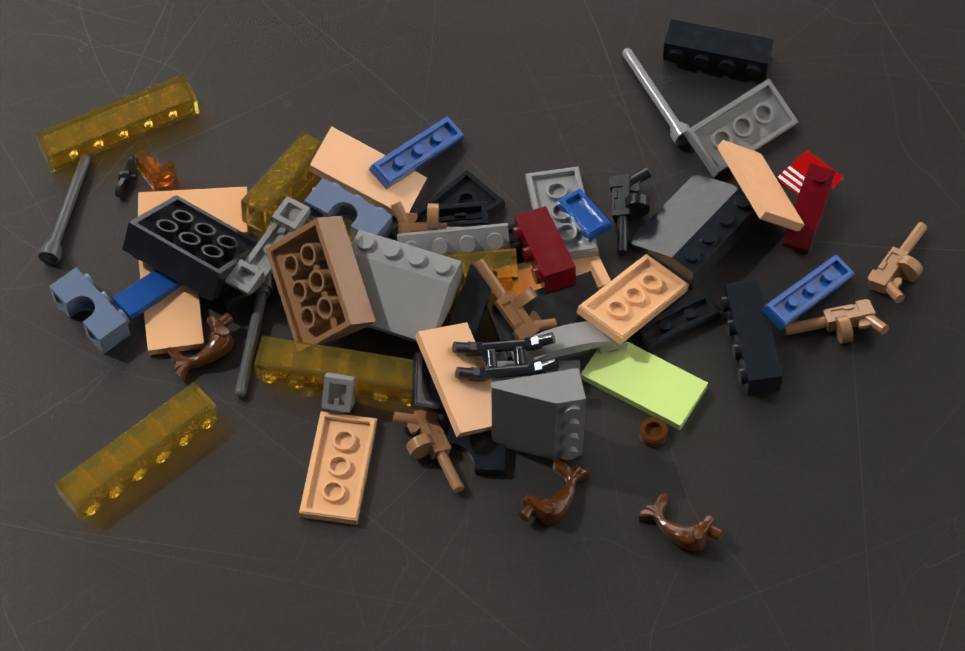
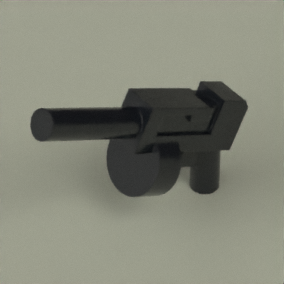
[609,168,652,256]

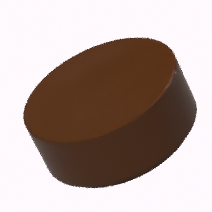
[639,417,668,448]

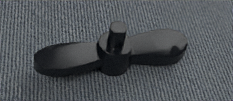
[115,155,137,198]

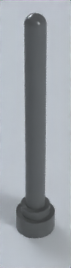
[38,154,91,265]
[235,276,276,398]

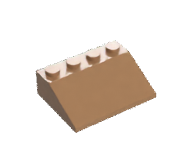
[265,216,376,354]

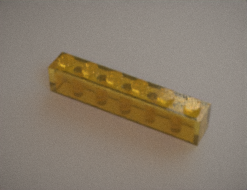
[35,74,199,172]
[254,336,413,406]
[55,382,218,520]

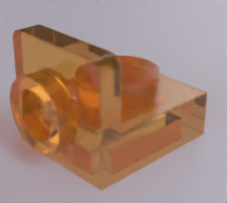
[135,149,177,191]

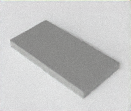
[684,79,799,178]
[525,166,598,259]

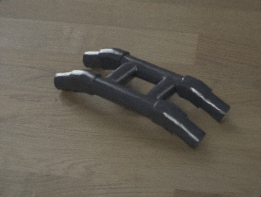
[452,332,559,381]

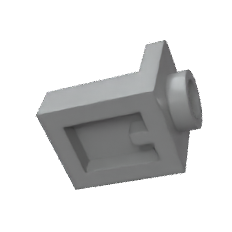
[321,372,355,414]

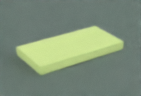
[581,341,708,430]

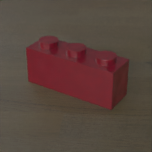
[512,206,576,294]

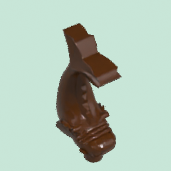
[168,312,235,382]
[519,460,590,526]
[638,493,724,552]

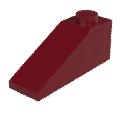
[782,163,836,253]

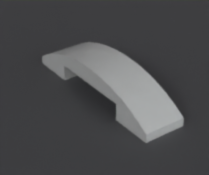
[225,196,311,296]
[511,321,627,364]

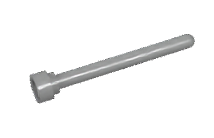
[622,48,690,146]

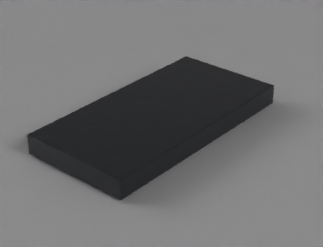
[389,170,505,241]
[486,271,599,360]

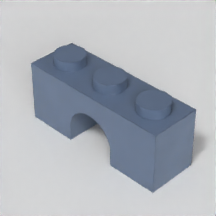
[304,178,392,242]
[49,267,130,354]

